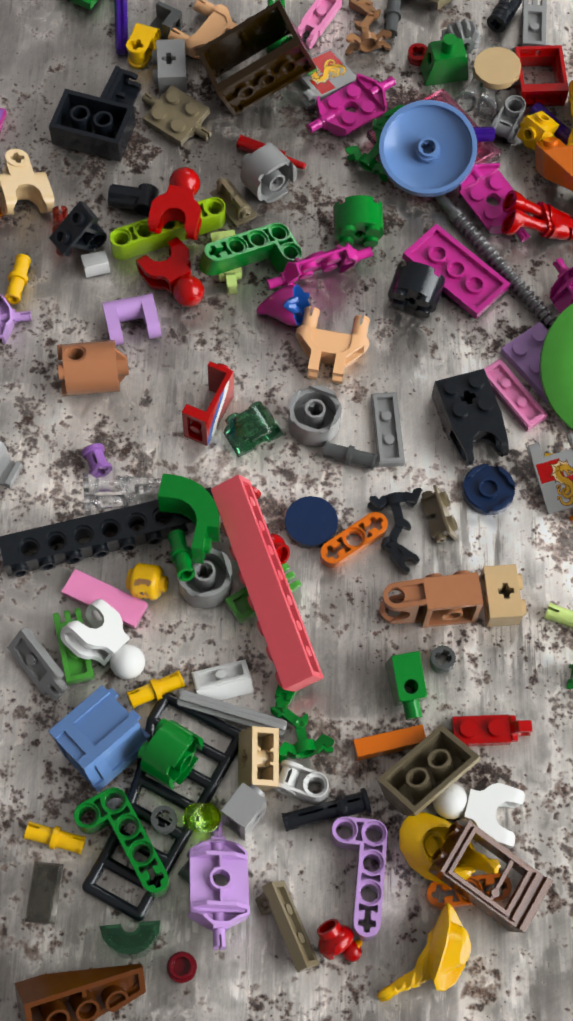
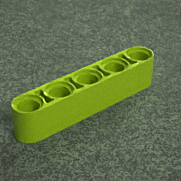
[110,197,226,260]

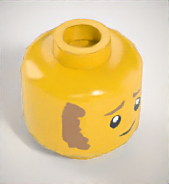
[126,563,169,600]

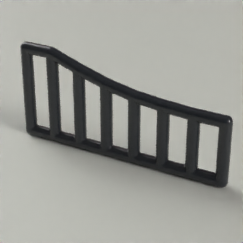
[82,693,242,922]

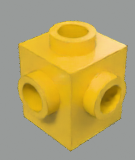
[517,111,560,150]

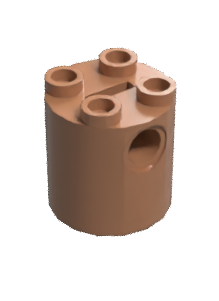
[57,340,129,397]

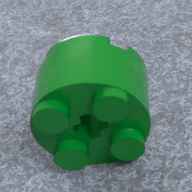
[333,195,384,247]
[138,718,203,789]

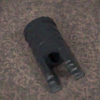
[487,0,522,33]

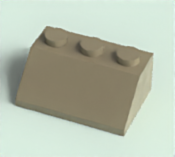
[377,724,481,816]

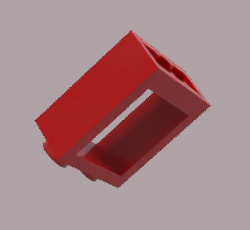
[514,45,569,107]

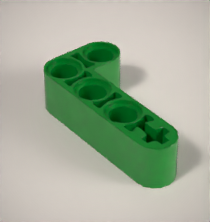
[199,222,302,276]
[74,787,170,898]

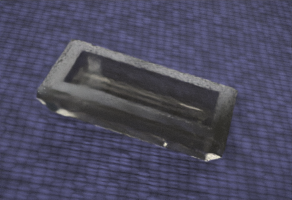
[25,861,64,925]

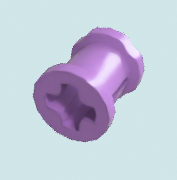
[81,443,112,478]

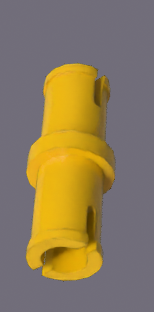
[4,254,31,304]
[126,670,185,709]
[24,821,86,855]

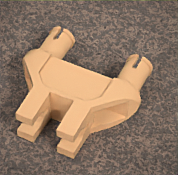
[168,0,238,59]
[295,306,370,384]

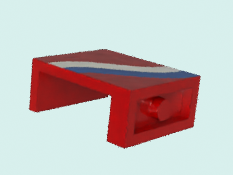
[182,361,234,446]

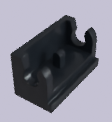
[100,66,142,106]

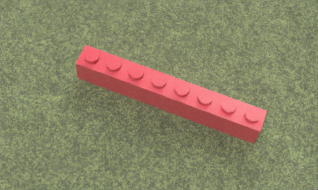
[211,475,324,692]

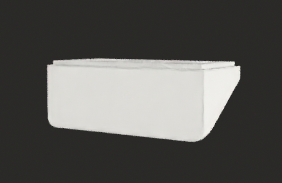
[191,660,253,701]

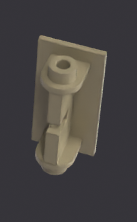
[210,177,257,228]
[420,485,458,543]

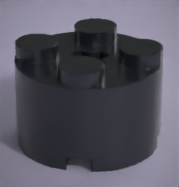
[388,262,445,318]

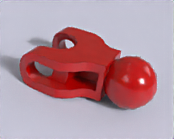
[148,167,202,240]
[136,237,204,307]

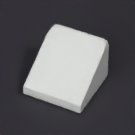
[80,250,110,278]

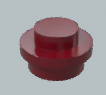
[167,951,197,983]

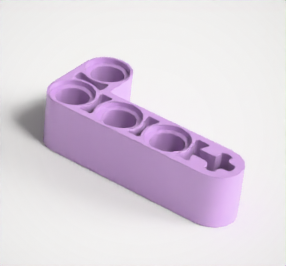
[330,816,388,941]

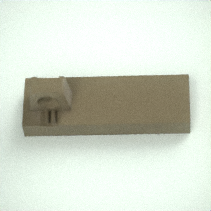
[255,880,320,973]

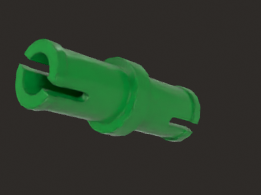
[168,530,195,581]

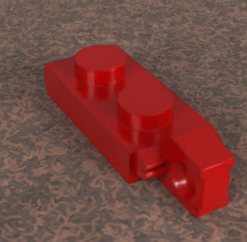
[451,714,533,747]

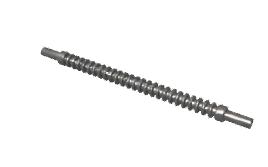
[435,194,557,328]

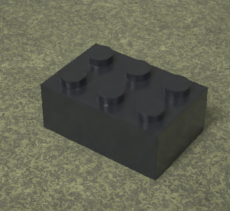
[49,89,136,162]

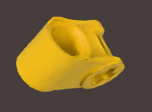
[126,23,161,69]

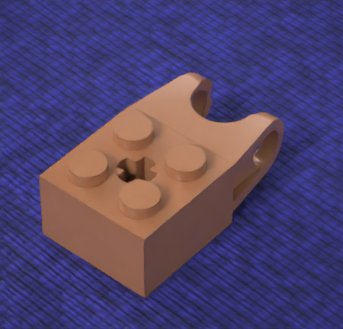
[379,570,484,628]

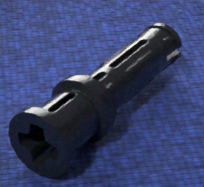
[281,788,372,832]

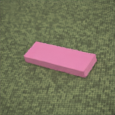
[484,359,548,432]
[61,569,148,629]

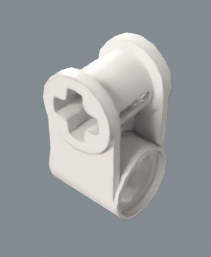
[273,760,329,805]

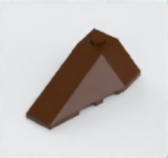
[14,963,146,1021]

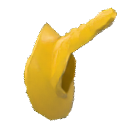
[399,812,501,885]
[377,902,471,1002]

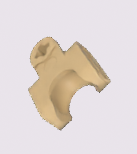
[0,149,54,215]

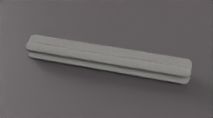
[177,690,287,736]

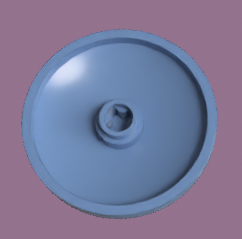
[379,100,477,197]

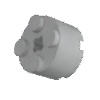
[240,143,297,203]
[288,385,342,447]
[176,546,233,608]

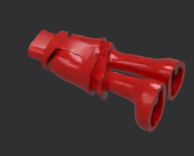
[501,190,573,241]

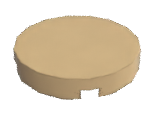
[473,47,521,90]

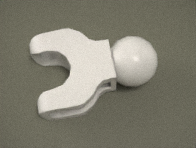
[60,599,145,680]
[432,783,525,849]

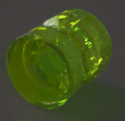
[183,802,221,833]

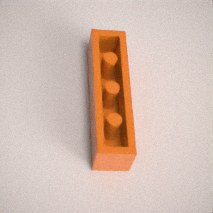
[352,724,426,761]

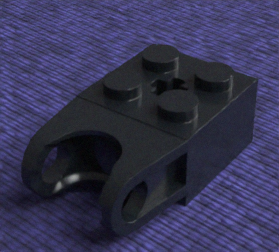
[432,369,509,466]

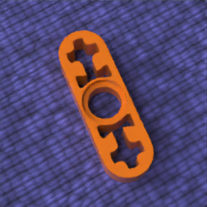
[320,512,388,568]
[425,873,512,910]

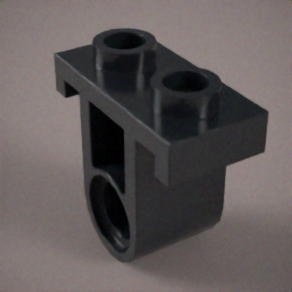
[49,201,107,257]

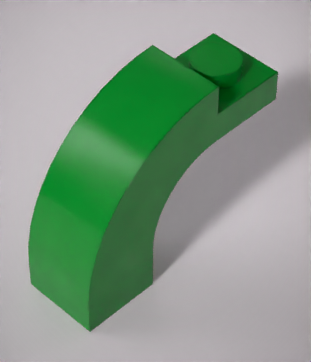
[158,474,220,564]

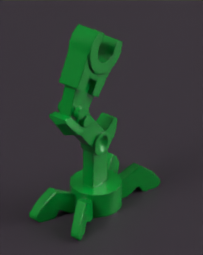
[345,105,404,182]
[270,684,334,764]

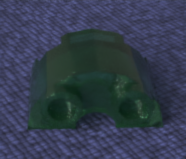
[223,401,284,458]
[100,920,162,959]

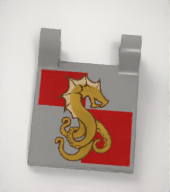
[299,49,356,110]
[526,432,573,515]

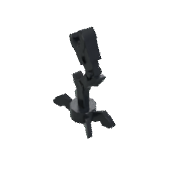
[367,488,422,575]

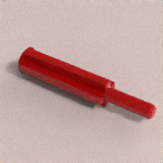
[236,135,307,170]

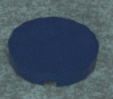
[462,464,515,515]
[285,496,338,548]

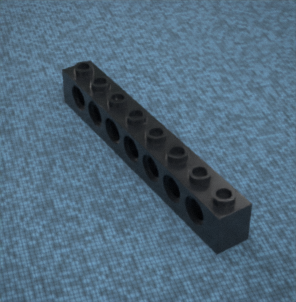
[0,487,214,577]

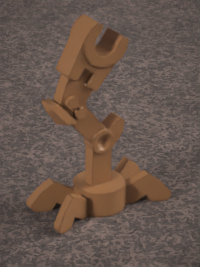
[345,0,392,56]

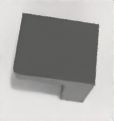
[150,1,183,40]

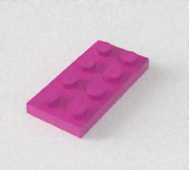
[402,224,511,319]

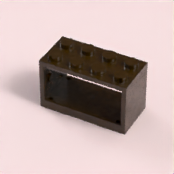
[197,0,316,117]

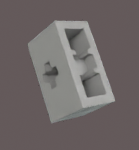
[152,39,187,93]
[221,782,266,840]

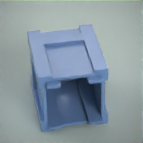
[48,685,150,792]

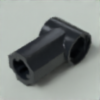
[108,183,159,217]

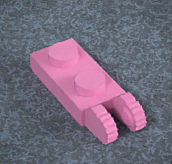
[297,0,342,49]

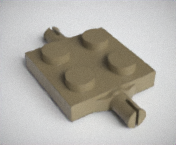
[142,85,212,147]

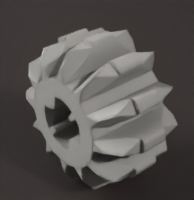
[440,18,481,54]

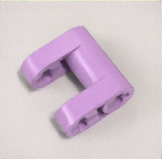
[102,293,162,346]

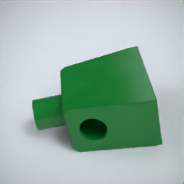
[420,33,469,86]
[385,651,427,720]

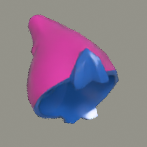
[256,284,310,327]

